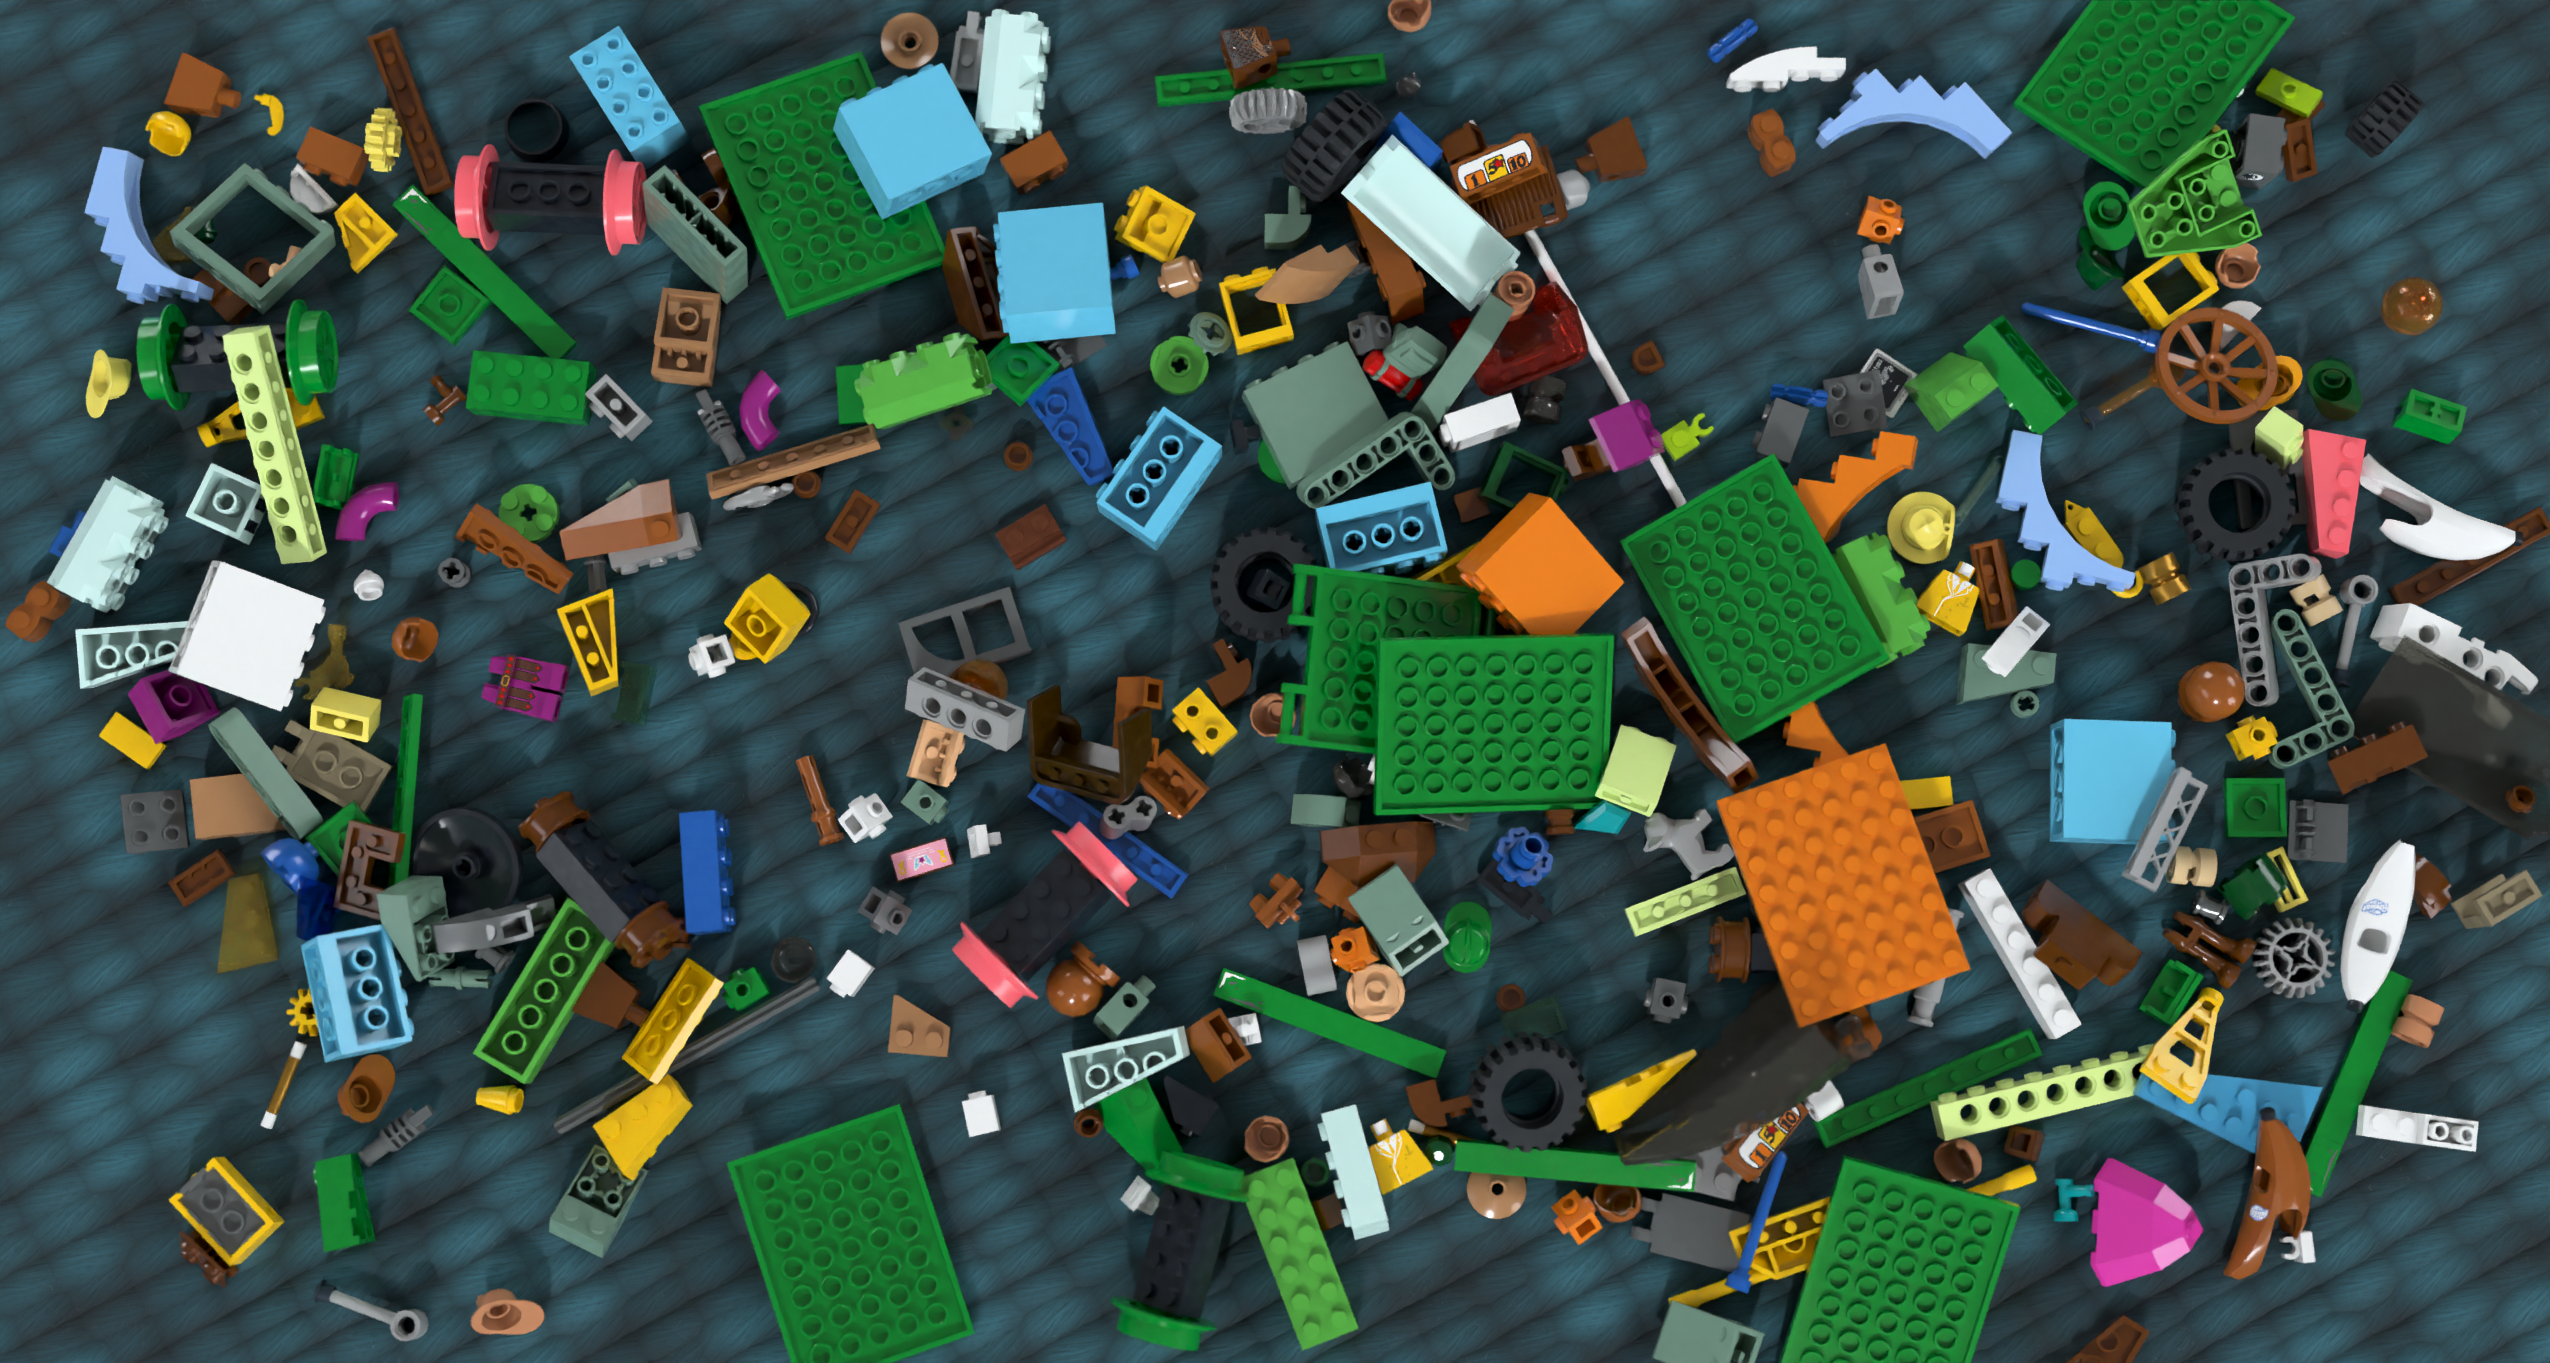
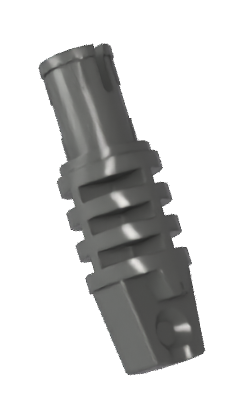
[696,389,746,466]
[358,1103,435,1167]

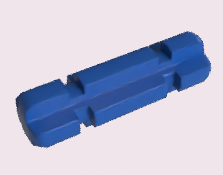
[1707,18,1758,63]
[1770,383,1828,407]

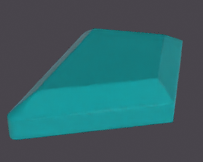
[1574,800,1631,834]

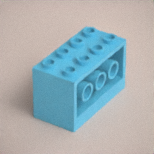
[569,26,692,170]
[1096,406,1222,551]
[1315,482,1448,575]
[301,924,414,1062]

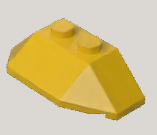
[1728,1197,1830,1280]

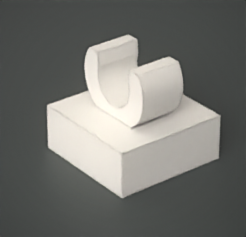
[967,824,1002,858]
[2279,1230,2315,1263]

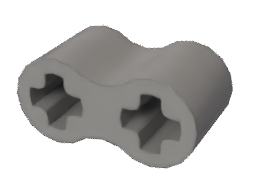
[1099,796,1157,839]
[1297,935,1337,996]

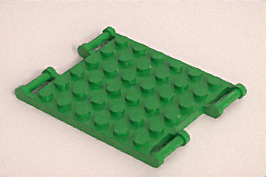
[1276,564,1497,754]

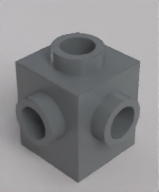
[1347,311,1392,357]
[857,887,912,935]
[1643,978,1688,1024]

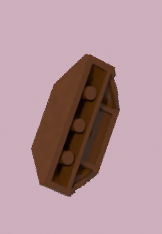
[942,226,1009,340]
[1319,821,1436,887]

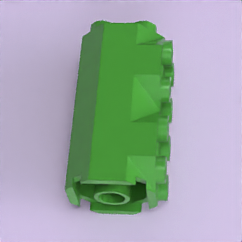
[854,333,992,429]
[1832,532,1931,668]

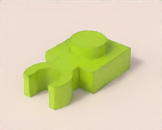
[1661,413,1714,461]

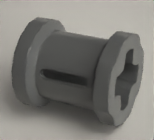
[1339,240,1371,278]
[438,558,471,588]
[2190,890,2229,925]
[475,945,516,974]

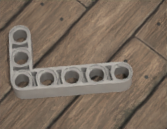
[2228,554,2322,707]

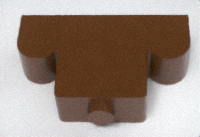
[2022,879,2142,990]

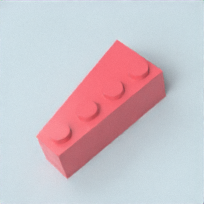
[2302,429,2366,559]

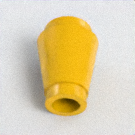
[476,1085,524,1115]

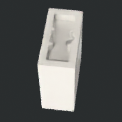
[1438,393,1521,453]

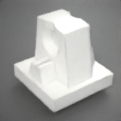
[1228,1013,1262,1046]
[1120,1176,1160,1215]

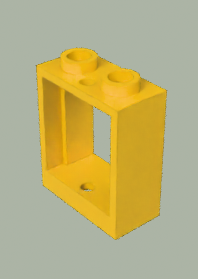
[2122,252,2219,331]
[1219,267,1294,355]

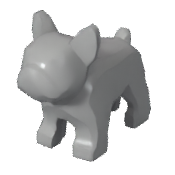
[1643,809,1735,881]

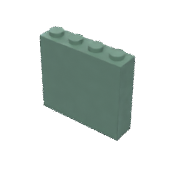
[642,165,748,304]
[1242,341,1390,490]

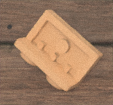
[906,720,965,787]

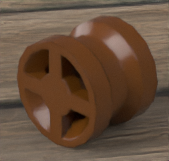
[1545,809,1575,835]

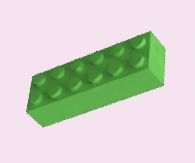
[473,898,615,1084]
[1240,1157,1359,1351]

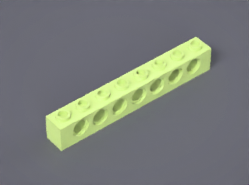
[222,325,327,564]
[1930,1044,2154,1141]

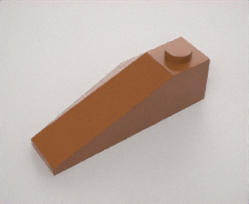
[559,479,683,560]

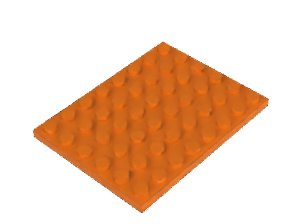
[1716,743,1970,1028]

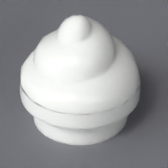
[354,569,384,601]

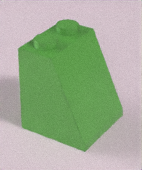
[1903,352,1999,432]

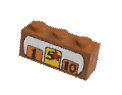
[1450,132,1548,205]
[1721,1087,1809,1182]

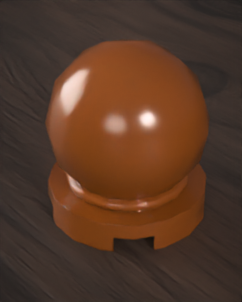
[2177,661,2245,723]
[1045,941,1121,1017]

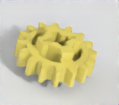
[364,108,402,172]

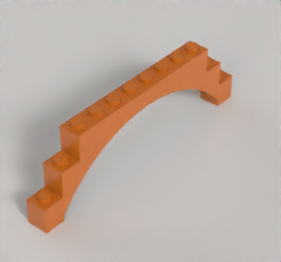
[1783,431,1918,767]

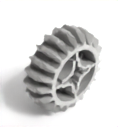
[1229,88,1307,134]
[2253,918,2335,998]

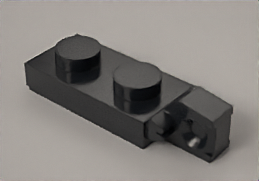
[1476,858,1553,925]

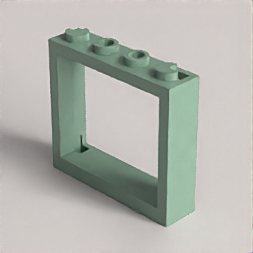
[170,163,336,315]

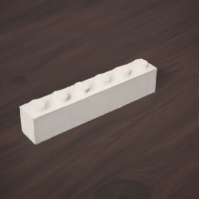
[1958,868,2082,1039]

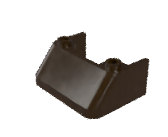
[1026,685,1153,805]

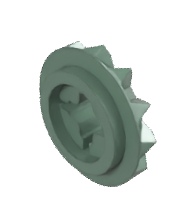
[1188,312,1232,356]

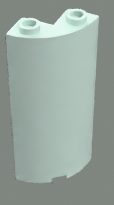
[1341,135,1520,311]

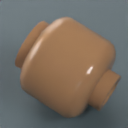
[1157,256,1203,298]

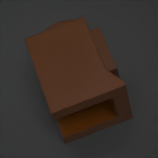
[1440,122,1488,165]

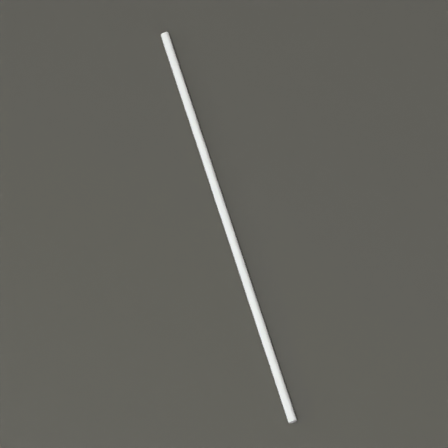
[1463,120,1687,508]

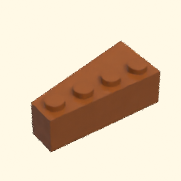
[1347,201,1426,324]

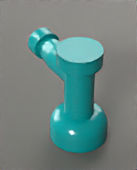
[2054,1179,2095,1222]

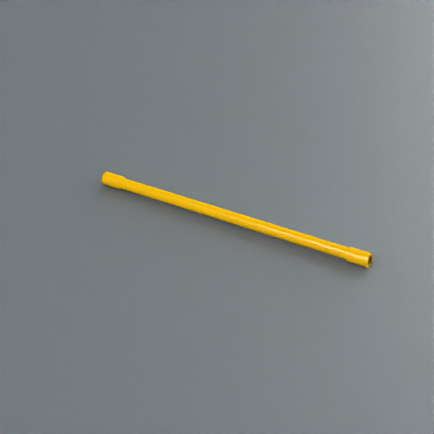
[1668,1164,2037,1308]

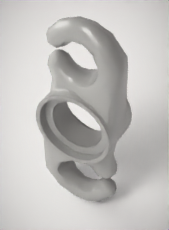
[723,483,794,510]

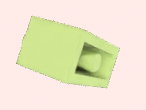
[2255,406,2304,470]

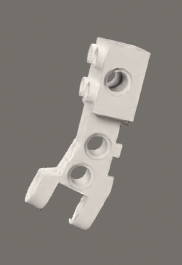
[2370,603,2538,729]

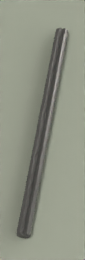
[553,977,820,1134]

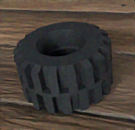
[2345,80,2424,158]

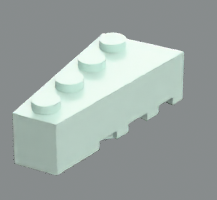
[76,621,188,689]
[1062,1026,1190,1112]
[1317,1104,1389,1240]

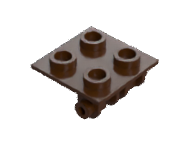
[180,1229,239,1288]

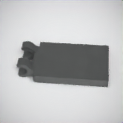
[1630,1193,1750,1272]

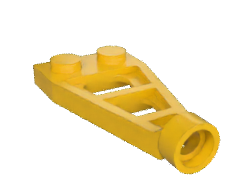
[197,388,325,448]
[2139,988,2224,1104]

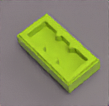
[2256,68,2323,117]

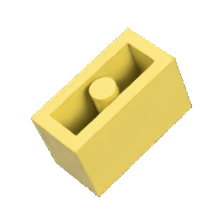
[310,687,381,743]

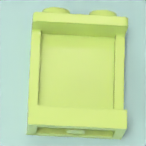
[1595,725,1676,817]

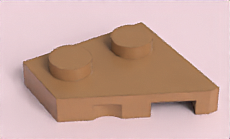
[888,995,951,1057]

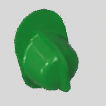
[2083,181,2136,251]
[1443,901,1492,973]

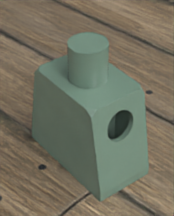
[1092,975,1156,1041]

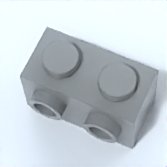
[585,374,653,441]

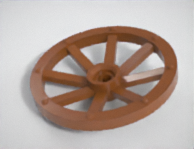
[2155,308,2278,424]

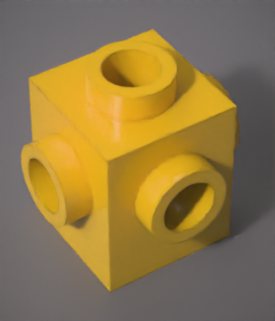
[2226,715,2278,761]

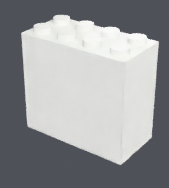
[169,560,326,711]

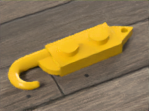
[2063,500,2144,598]

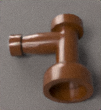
[422,375,467,427]

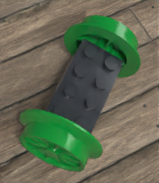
[137,299,339,411]
[1111,1150,1250,1351]

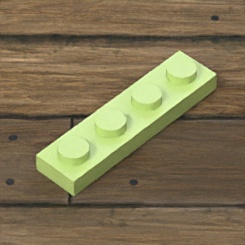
[1624,866,1746,937]

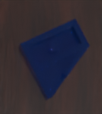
[296,875,341,941]

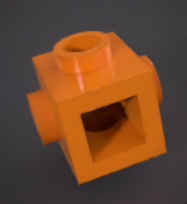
[1857,196,1905,244]
[1330,926,1380,973]
[1551,1189,1603,1245]

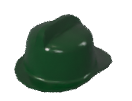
[2076,227,2125,290]
[2306,355,2362,421]

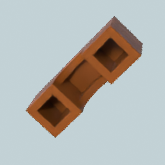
[1112,676,1164,768]

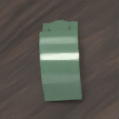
[1264,186,1311,250]
[1291,794,1361,829]

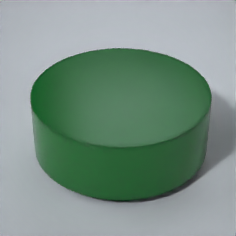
[2010,560,2041,590]

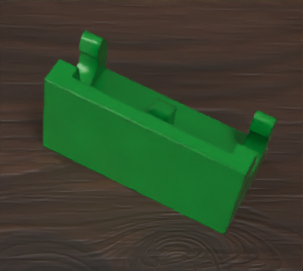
[2393,388,2467,444]
[312,444,359,510]
[2137,959,2204,1027]

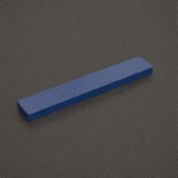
[1027,782,1189,899]

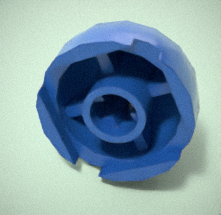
[261,838,319,897]

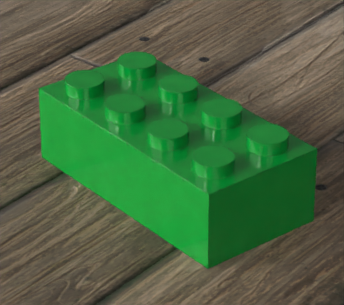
[1963,315,2078,436]
[466,350,596,426]

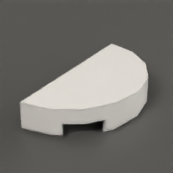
[290,164,339,214]
[2212,300,2261,351]

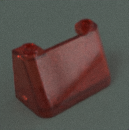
[1448,281,1588,396]

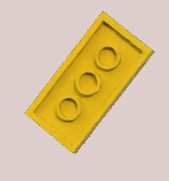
[622,957,724,1085]

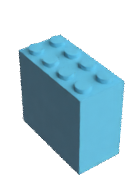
[833,63,992,219]
[993,203,1116,344]
[2050,719,2176,845]

